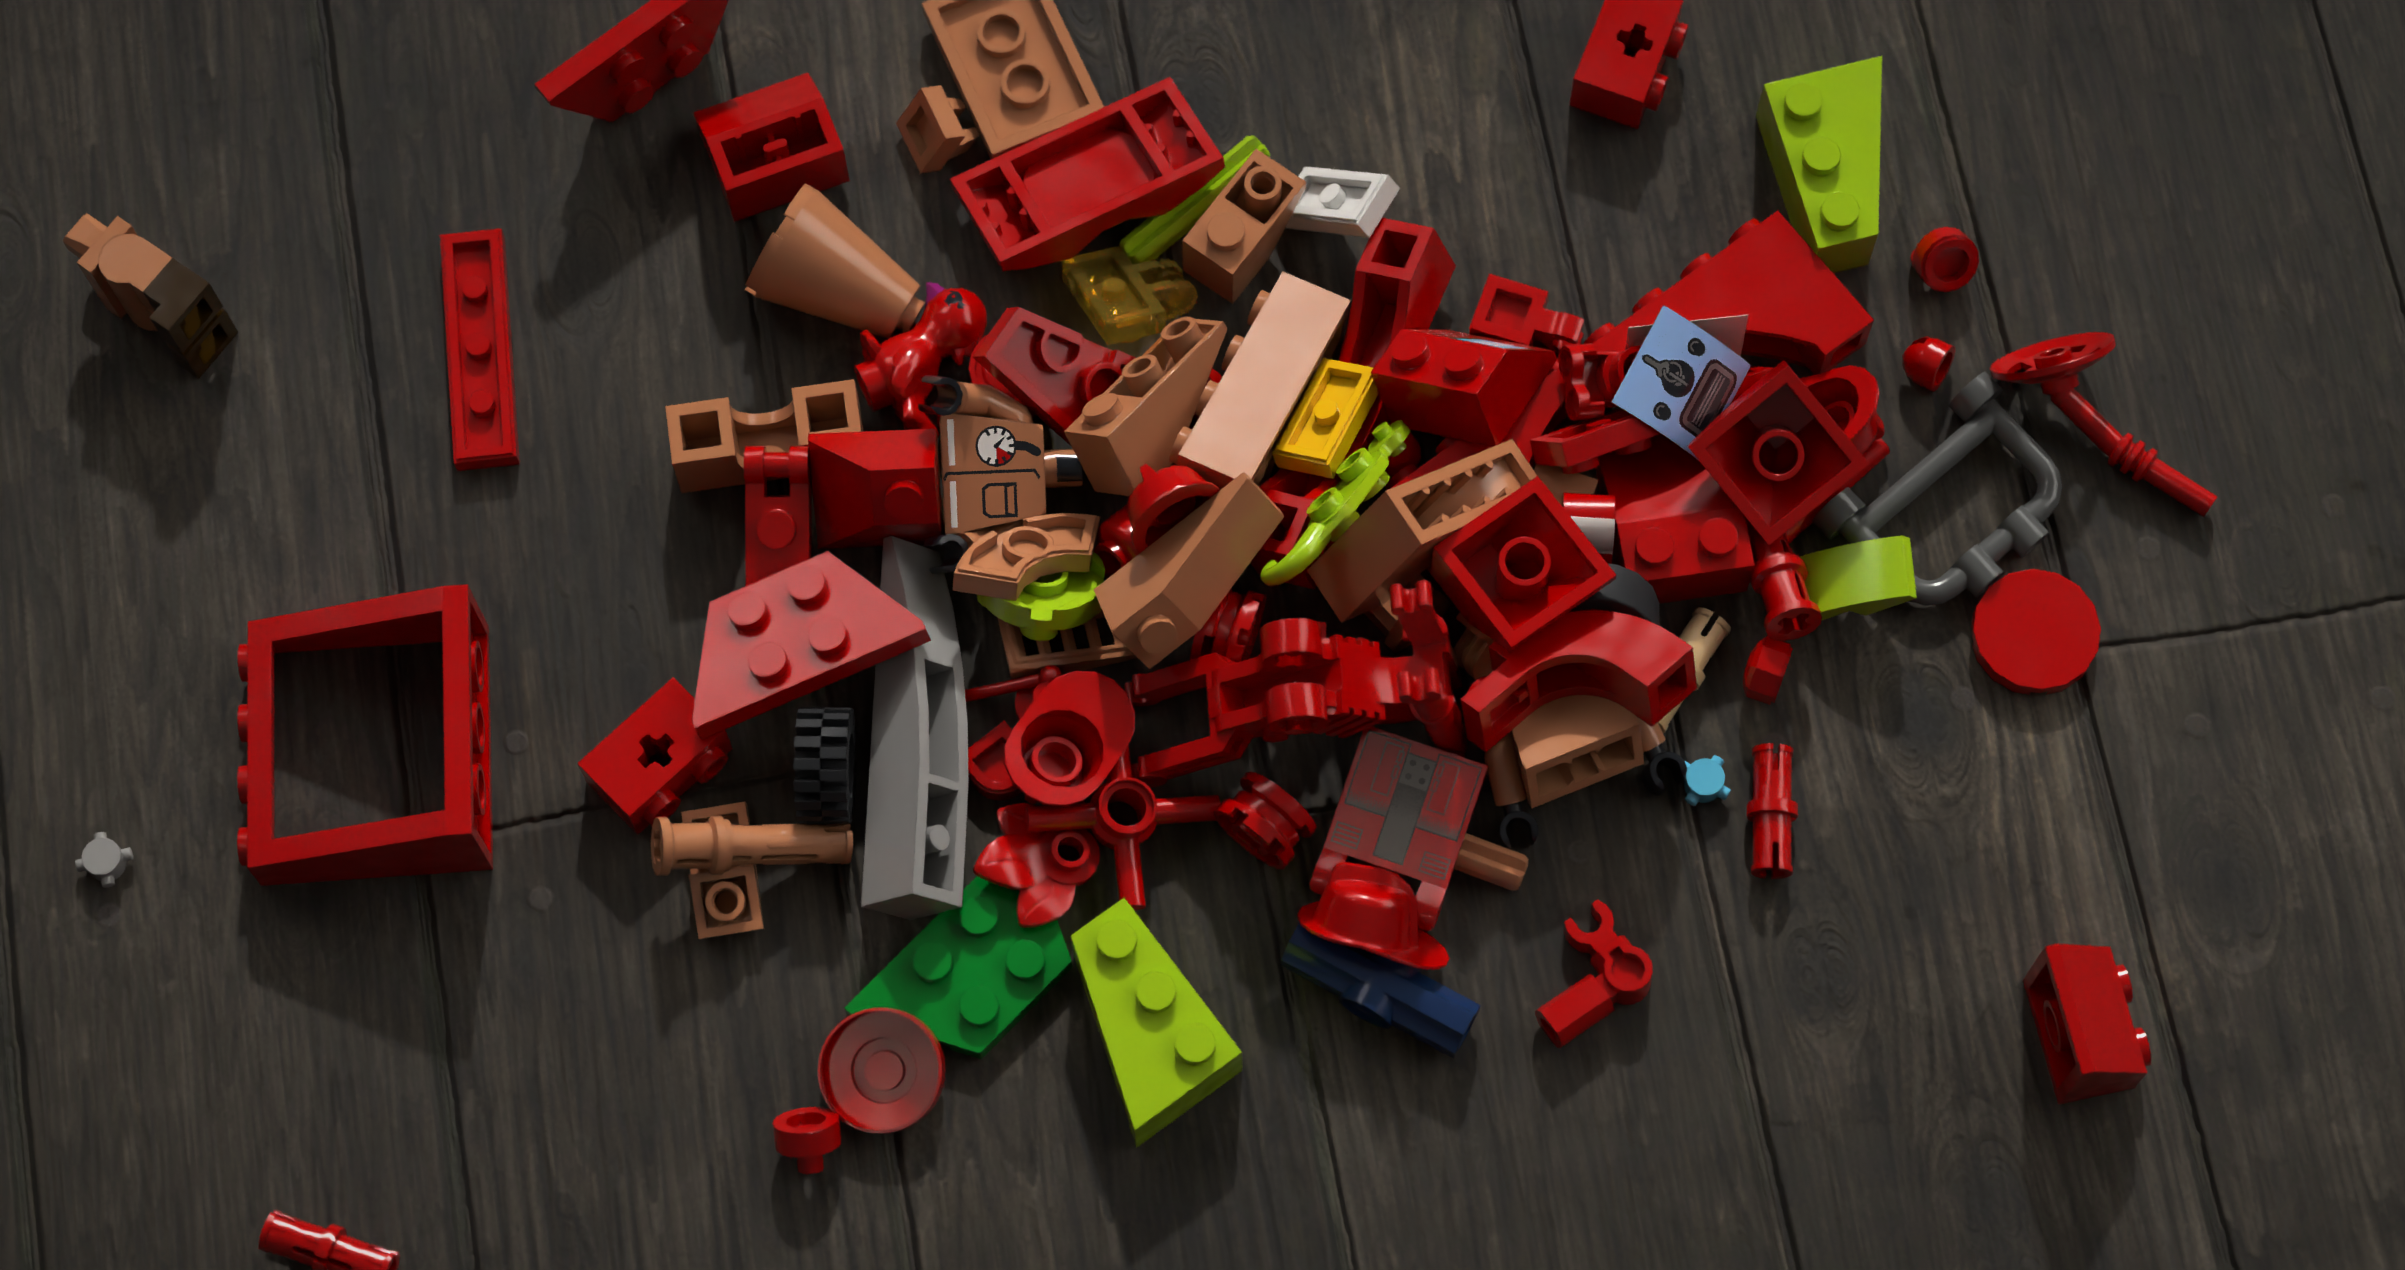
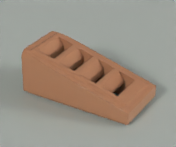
[997,611,1137,679]

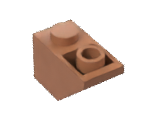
[1182,149,1306,304]

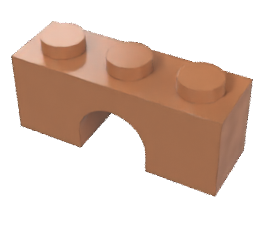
[665,379,864,493]

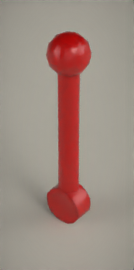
[965,665,1063,702]

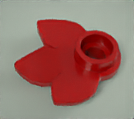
[973,803,1100,928]

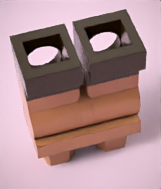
[63,213,239,379]

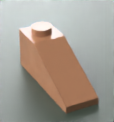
[1094,472,1284,669]

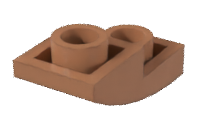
[681,802,764,939]

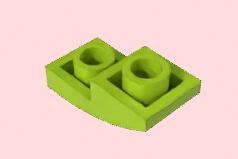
[1800,535,1917,620]

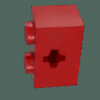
[1569,0,1689,129]
[577,677,732,835]

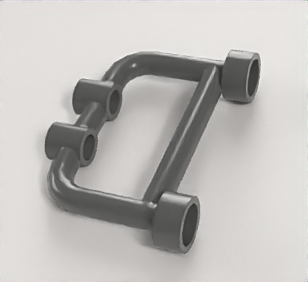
[1812,372,2063,606]

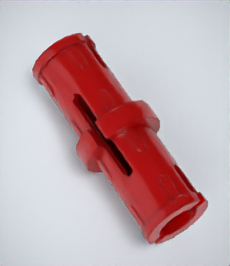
[1747,743,1798,879]
[258,1209,400,1270]

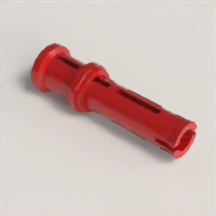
[1745,517,1822,641]

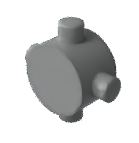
[75,832,133,888]

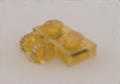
[1062,246,1198,345]

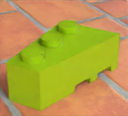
[1756,56,1882,273]
[1071,898,1242,1148]

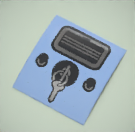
[1612,305,1751,461]

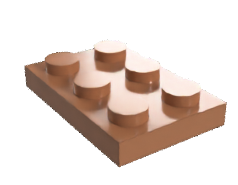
[922,0,1104,159]

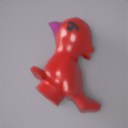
[854,282,987,439]

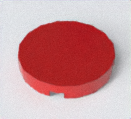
[1971,569,2101,695]

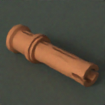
[651,816,853,876]

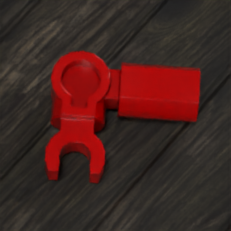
[1535,899,1653,1048]

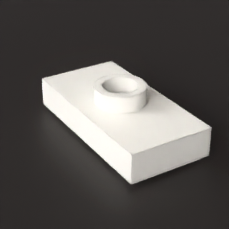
[1286,167,1400,238]

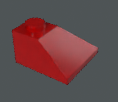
[1687,360,1870,545]
[808,429,944,549]
[1430,476,1617,652]

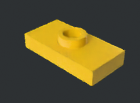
[1272,358,1379,479]

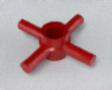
[1025,745,1220,911]

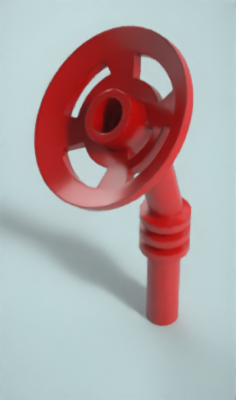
[1990,332,2218,518]

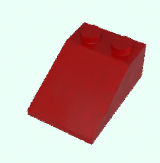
[1595,434,1755,603]

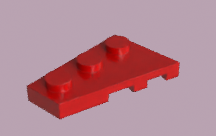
[973,307,1136,447]

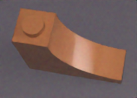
[1307,439,1537,623]

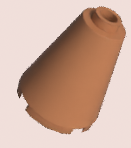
[745,183,925,339]

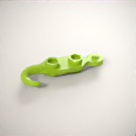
[1260,420,1410,586]

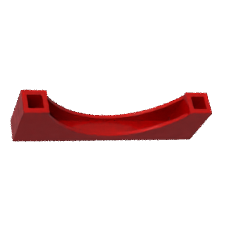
[1385,210,1874,572]

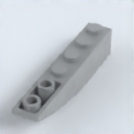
[861,536,969,920]

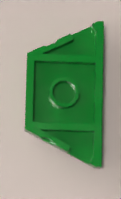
[844,876,1073,1059]

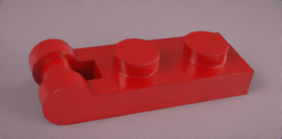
[744,446,812,586]

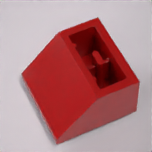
[693,73,850,222]

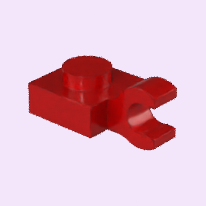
[1469,273,1584,354]

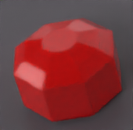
[1743,636,1793,705]

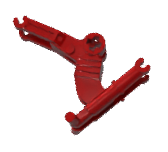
[1124,580,1467,788]

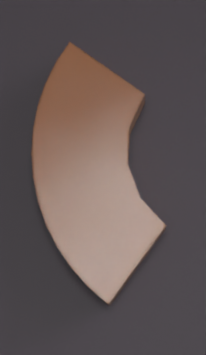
[952,513,1100,601]

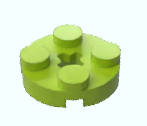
[976,552,1105,641]

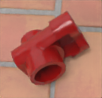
[1558,343,1642,421]

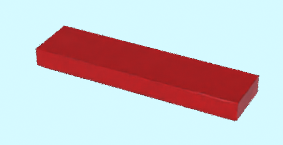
[440,228,520,471]

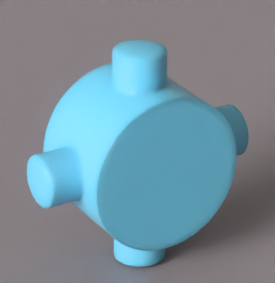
[1684,755,1731,806]

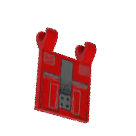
[1310,726,1489,931]

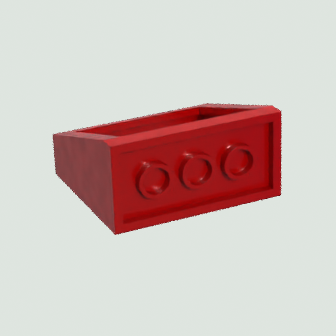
[237,584,493,886]

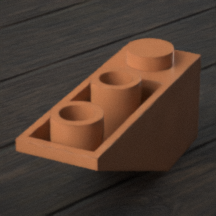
[1064,317,1227,496]

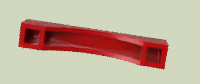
[1250,217,1456,590]

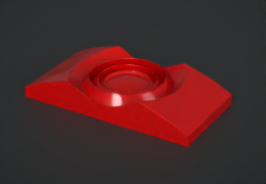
[950,77,1225,271]

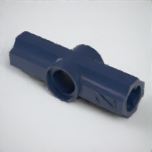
[1280,923,1481,1058]

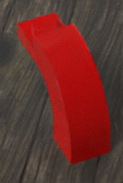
[1461,610,1697,752]

